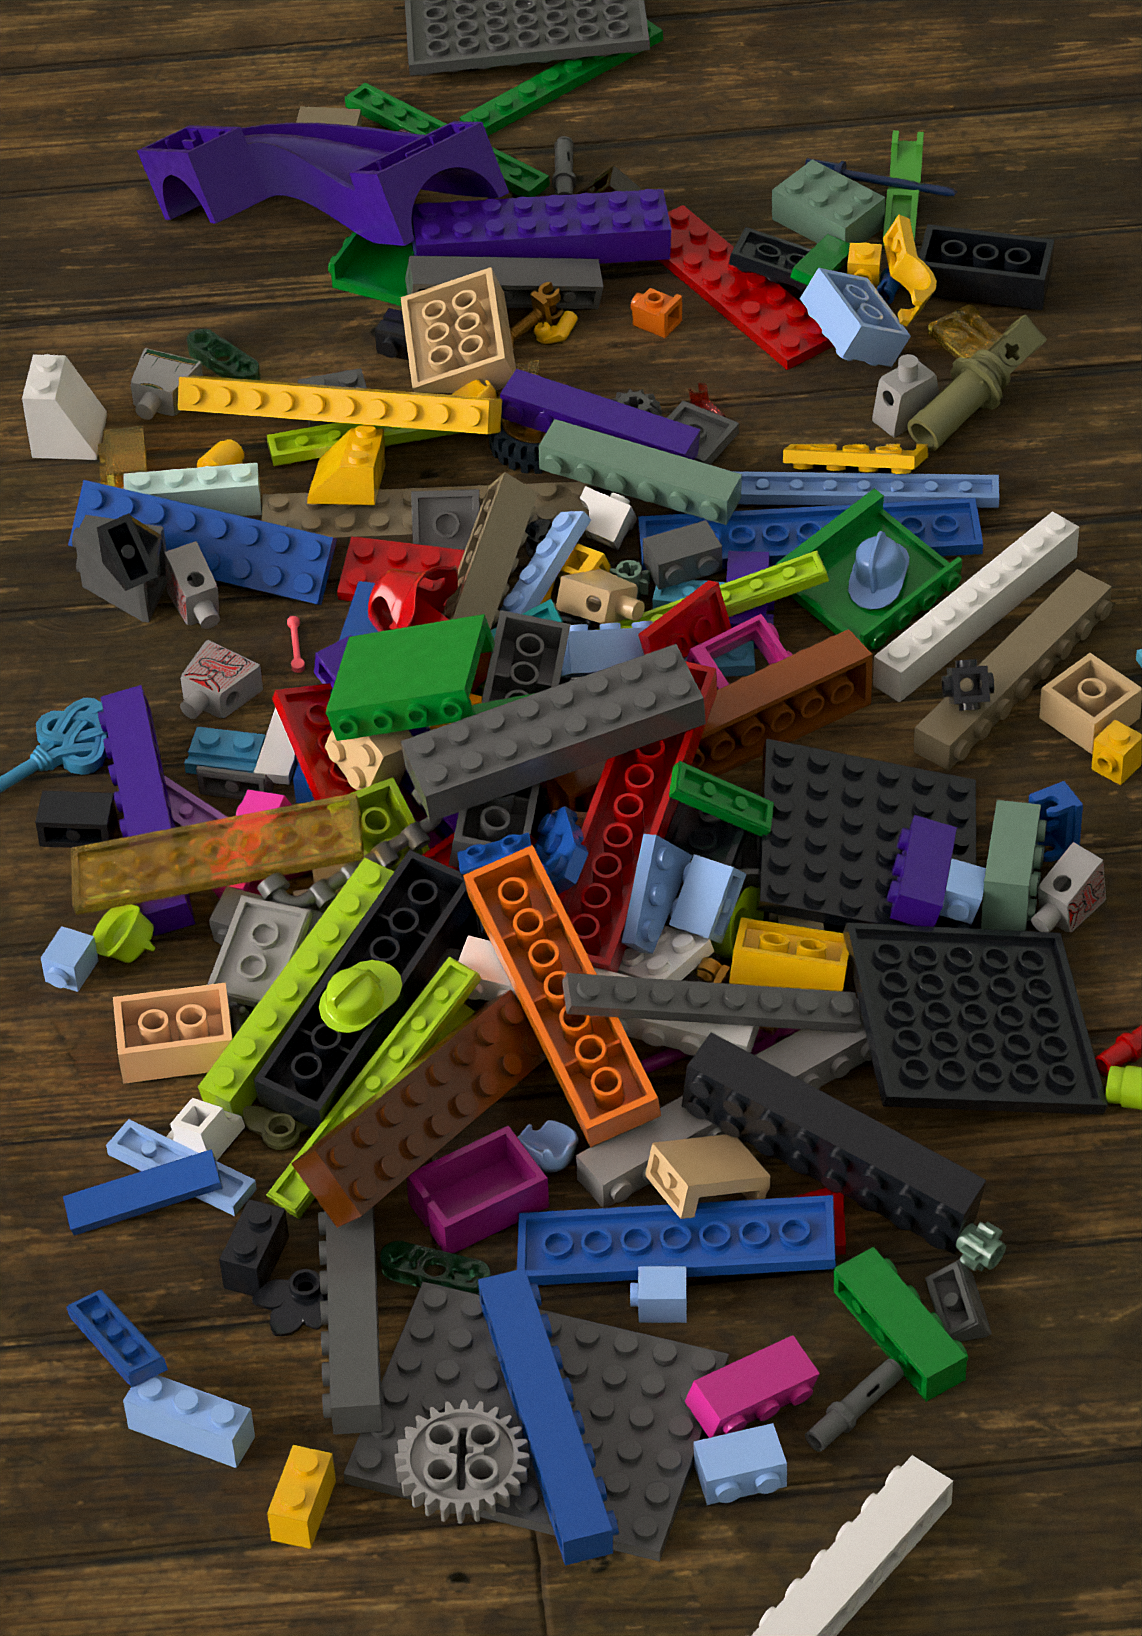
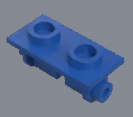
[457,832,531,875]

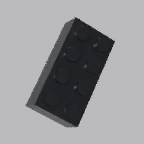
[919,224,1054,310]

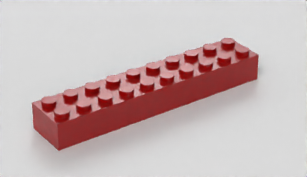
[558,653,717,973]

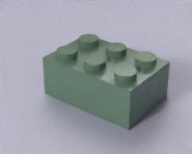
[772,159,885,244]
[981,800,1047,931]

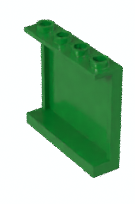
[328,231,414,306]
[776,488,962,651]
[326,614,495,741]

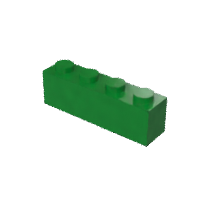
[834,1247,968,1402]

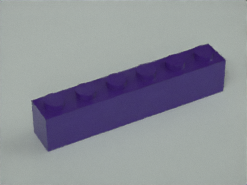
[500,369,700,460]

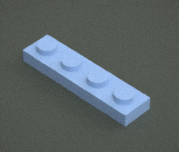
[498,511,591,619]
[106,1119,257,1216]

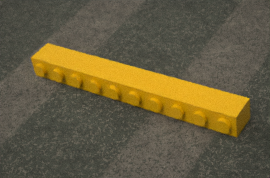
[178,375,502,434]

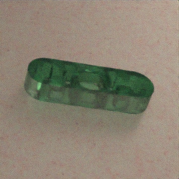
[187,329,261,380]
[380,1241,491,1295]

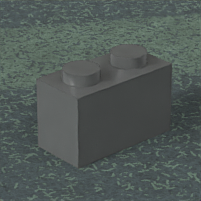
[643,520,722,590]

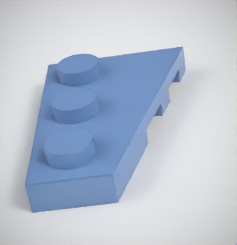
[622,834,692,954]

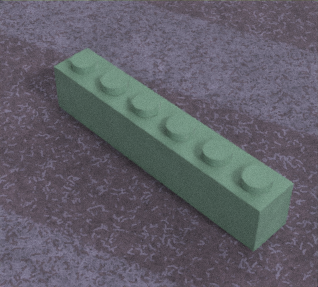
[539,419,742,525]

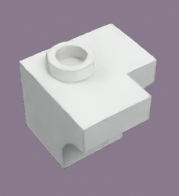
[580,486,637,550]
[166,1098,245,1161]

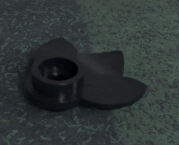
[252,1269,326,1336]

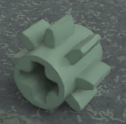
[610,560,650,600]
[956,1221,1006,1271]

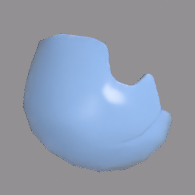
[517,1120,579,1173]

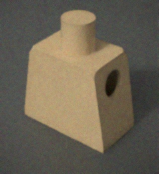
[556,569,644,624]

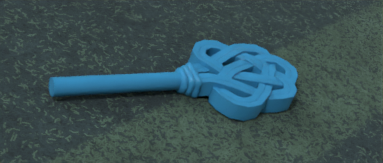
[0,698,108,793]

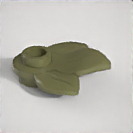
[243,1106,311,1150]

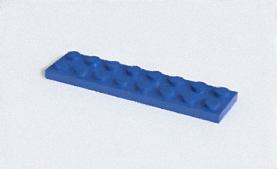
[68,480,337,605]
[517,1195,836,1285]

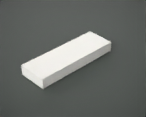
[254,707,298,785]

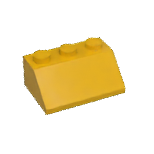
[307,425,385,505]
[729,917,849,991]

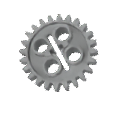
[395,1400,530,1523]

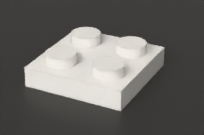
[617,925,714,981]

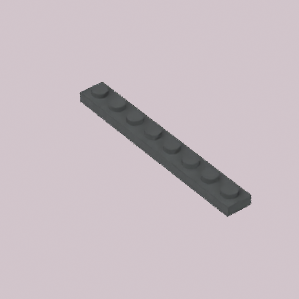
[562,973,861,1033]

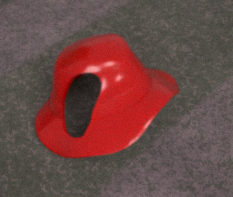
[368,566,458,632]

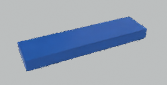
[63,1149,223,1236]
[66,1289,168,1388]

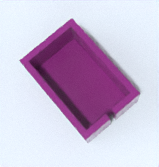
[406,1126,549,1256]

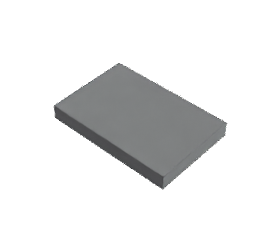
[207,895,313,1007]

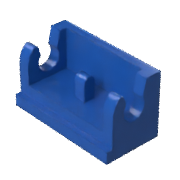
[1029,781,1083,862]

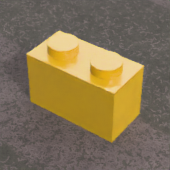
[267,1445,336,1549]

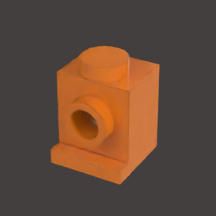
[631,288,683,338]

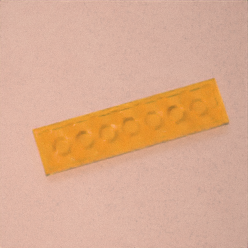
[71,793,364,915]

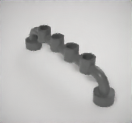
[257,789,442,910]

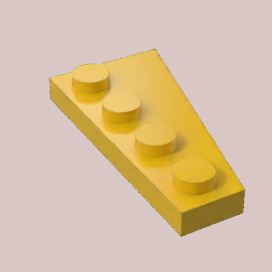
[783,444,928,474]

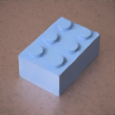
[800,268,911,367]

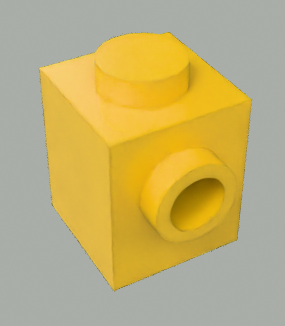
[847,242,882,289]
[1091,720,1142,785]

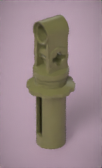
[907,314,1047,451]

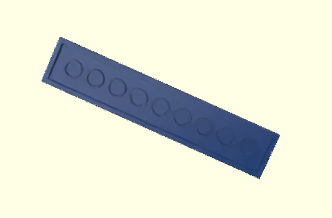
[638,498,983,571]

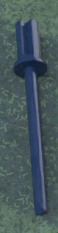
[805,158,957,197]

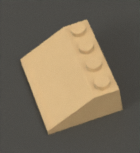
[401,267,516,393]

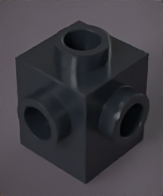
[942,659,994,711]

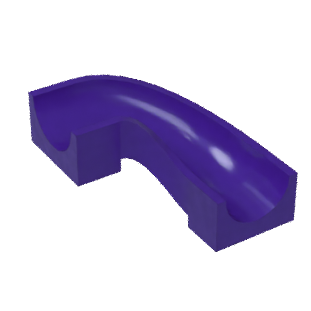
[137,121,509,246]

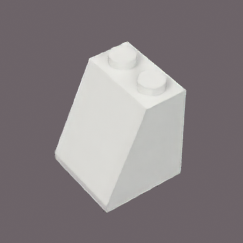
[22,354,107,460]

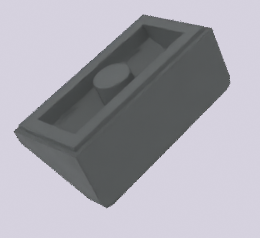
[196,765,274,800]
[925,1260,992,1342]

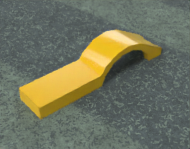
[883,215,937,327]

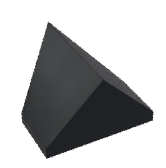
[97,513,163,591]

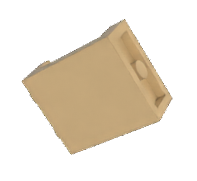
[645,1134,771,1219]

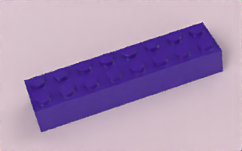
[411,189,671,264]

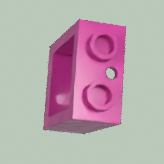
[686,614,793,689]

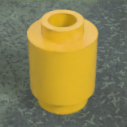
[197,439,244,468]

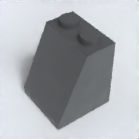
[72,515,167,623]

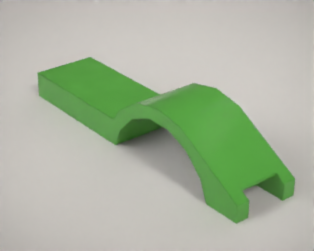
[883,130,924,246]

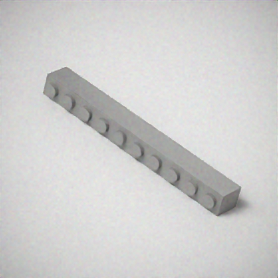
[576,998,872,1208]

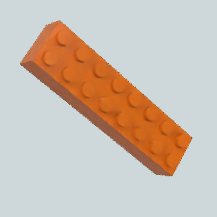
[463,845,661,1148]

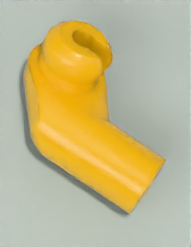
[534,311,578,345]

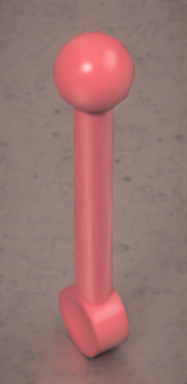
[287,616,305,673]

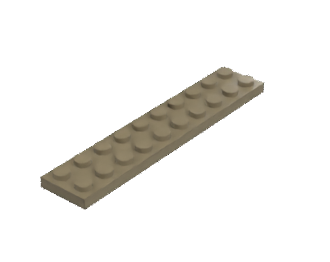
[262,481,597,547]

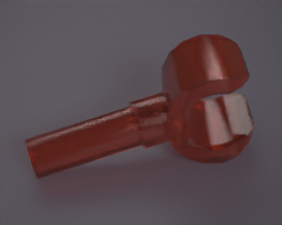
[688,383,726,418]

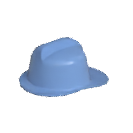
[848,531,910,610]

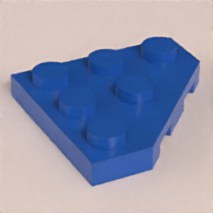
[533,806,588,895]

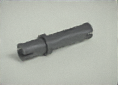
[552,136,576,195]
[805,1359,904,1452]

